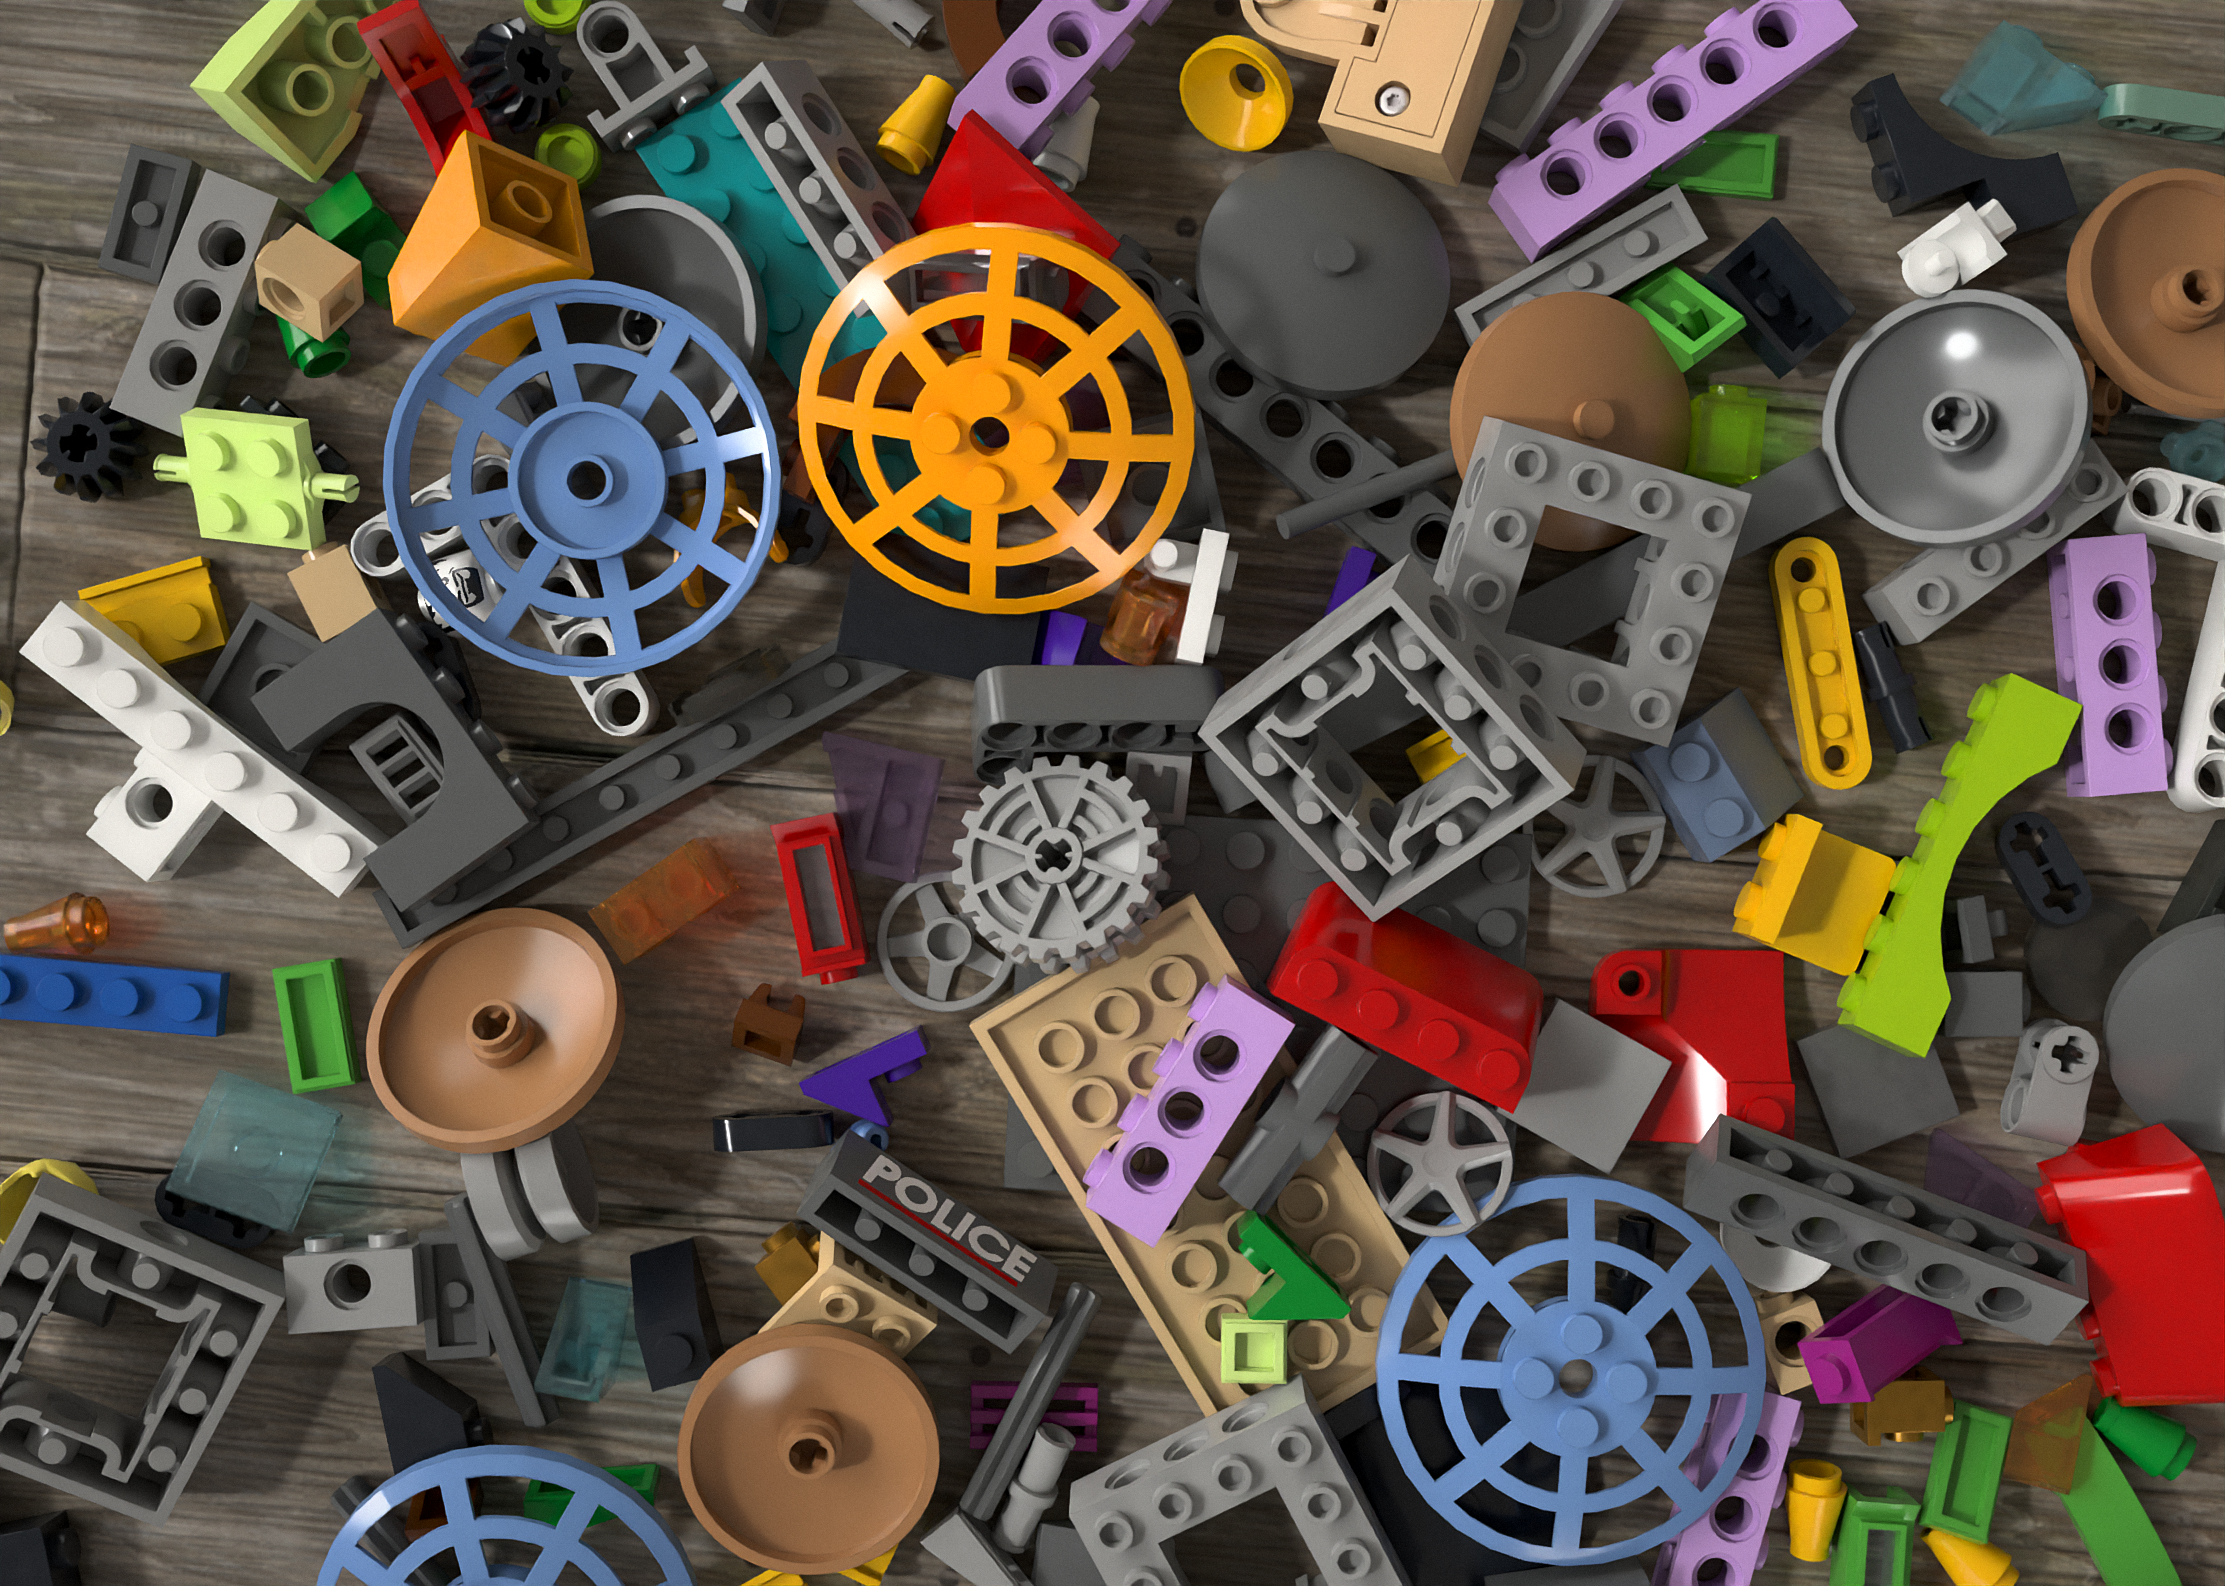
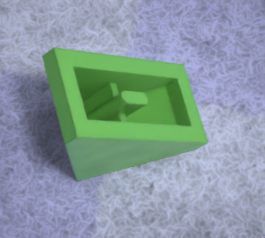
[1618,263,1747,373]

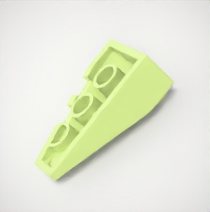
[190,0,401,183]

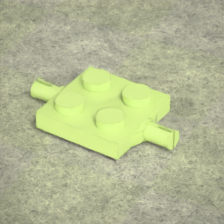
[153,407,360,551]

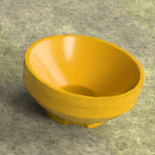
[1179,35,1294,152]

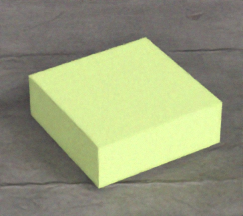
[1221,1313,1288,1384]

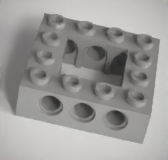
[1433,416,1752,747]
[1197,553,1587,922]
[0,1172,285,1528]
[1069,1372,1413,1586]

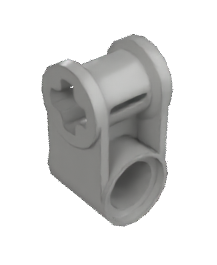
[2000,1017,2099,1146]

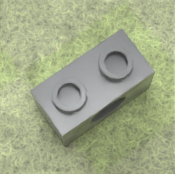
[283,1229,424,1334]

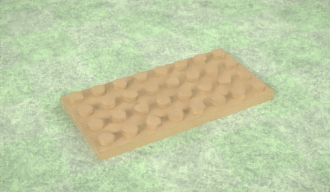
[969,891,1449,1418]

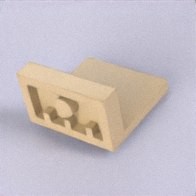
[758,1231,938,1359]

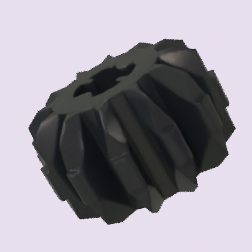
[459,17,574,134]
[30,392,151,503]

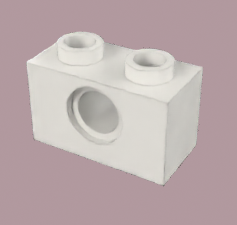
[86,748,225,882]

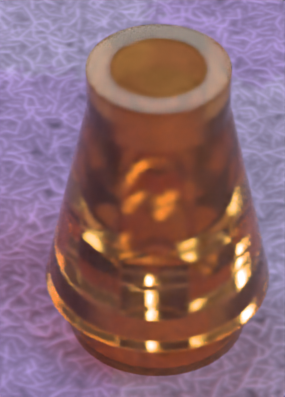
[4,892,110,955]

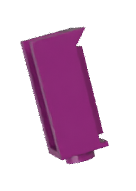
[1797,1284,1963,1404]

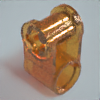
[1099,568,1188,666]

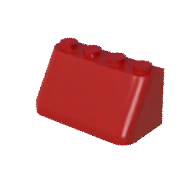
[1265,881,1544,1114]
[2034,1123,2225,1407]

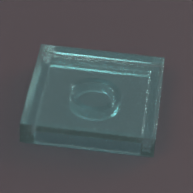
[165,1069,343,1235]

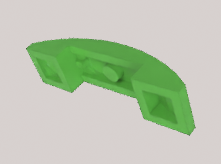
[2021,1405,2183,1586]

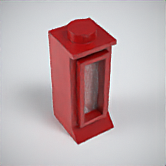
[769,812,871,985]

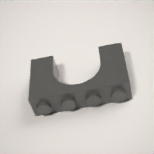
[249,608,543,912]

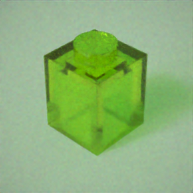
[1683,385,1767,484]

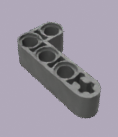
[970,665,1226,786]

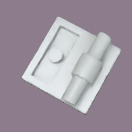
[1144,528,1238,666]

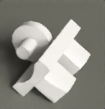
[1897,198,2017,298]

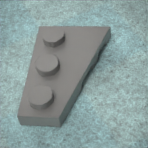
[1478,0,1625,155]

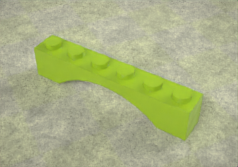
[1837,673,2083,1058]

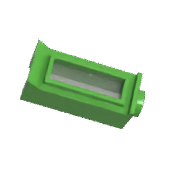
[1829,1482,1921,1586]

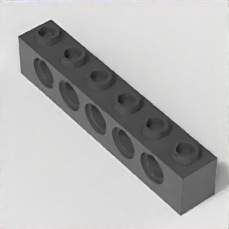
[1683,1113,2089,1346]

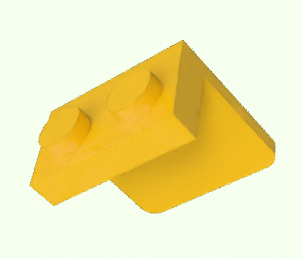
[1732,814,1896,976]

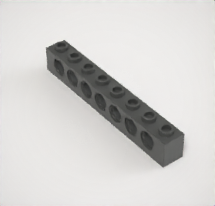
[1076,234,1454,579]

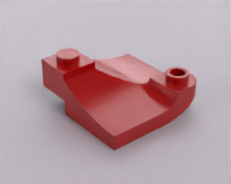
[1588,948,1795,1144]

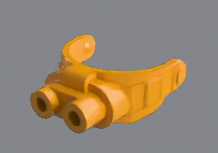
[674,472,789,608]

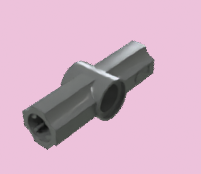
[1217,1023,1378,1216]

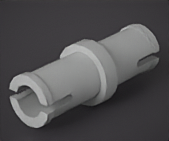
[990,1423,1076,1553]

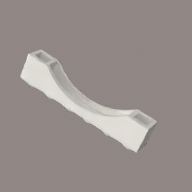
[19,600,391,898]

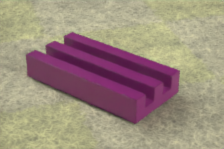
[970,1380,1098,1452]

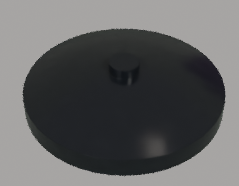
[1338,1381,1560,1586]

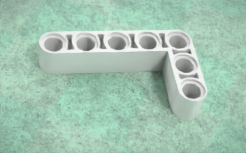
[350,454,660,737]
[2101,467,2225,813]

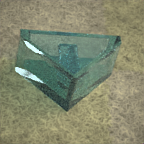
[534,1276,632,1403]

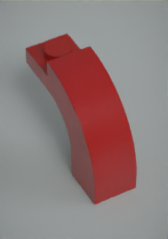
[356,0,502,178]

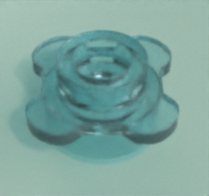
[2160,420,2225,483]

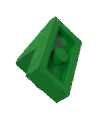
[304,170,408,311]
[1236,1209,1352,1320]

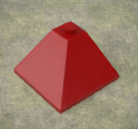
[910,109,1121,366]

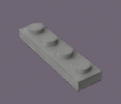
[1451,184,1708,348]

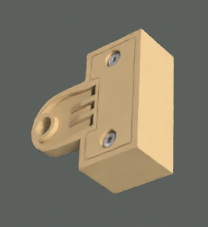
[1240,0,1524,187]

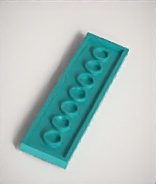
[634,77,1008,542]

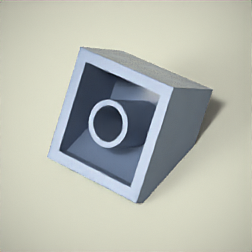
[1628,687,1804,863]

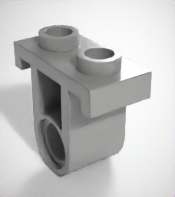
[577,1,718,153]

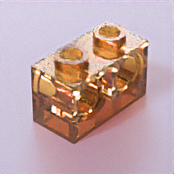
[588,837,742,965]

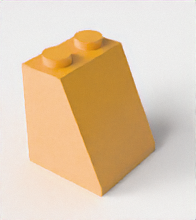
[388,130,594,367]

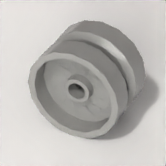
[460,1117,599,1261]

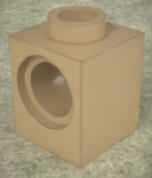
[254,223,364,343]
[287,541,394,643]
[1754,1289,1824,1395]

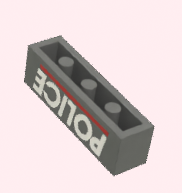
[796,1129,1059,1354]

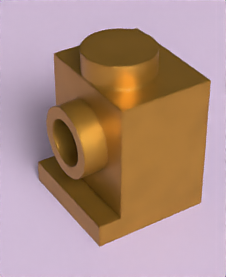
[754,1221,821,1306]
[1850,1366,1954,1446]

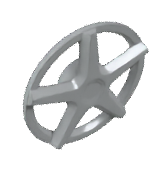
[1522,755,1666,898]
[876,870,1015,1012]
[1367,1091,1513,1237]

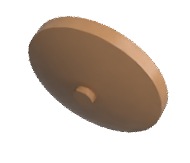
[2066,168,2225,419]
[1449,291,1692,552]
[366,908,625,1154]
[677,1324,940,1575]

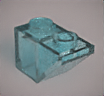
[1939,20,2108,136]

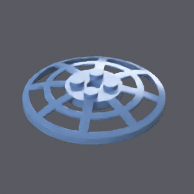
[383,279,783,677]
[1375,1173,1766,1566]
[317,1445,698,1586]

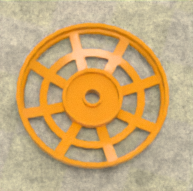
[797,222,1196,614]

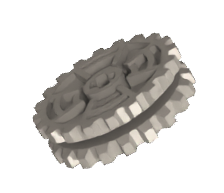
[952,755,1171,975]

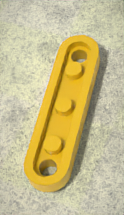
[1768,537,1872,790]

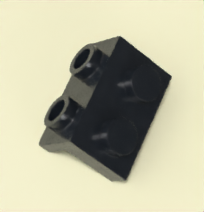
[1697,217,1856,379]

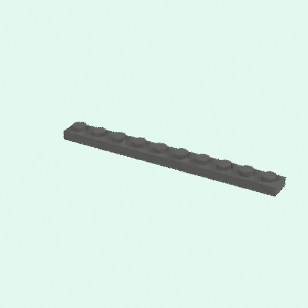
[372,638,913,949]

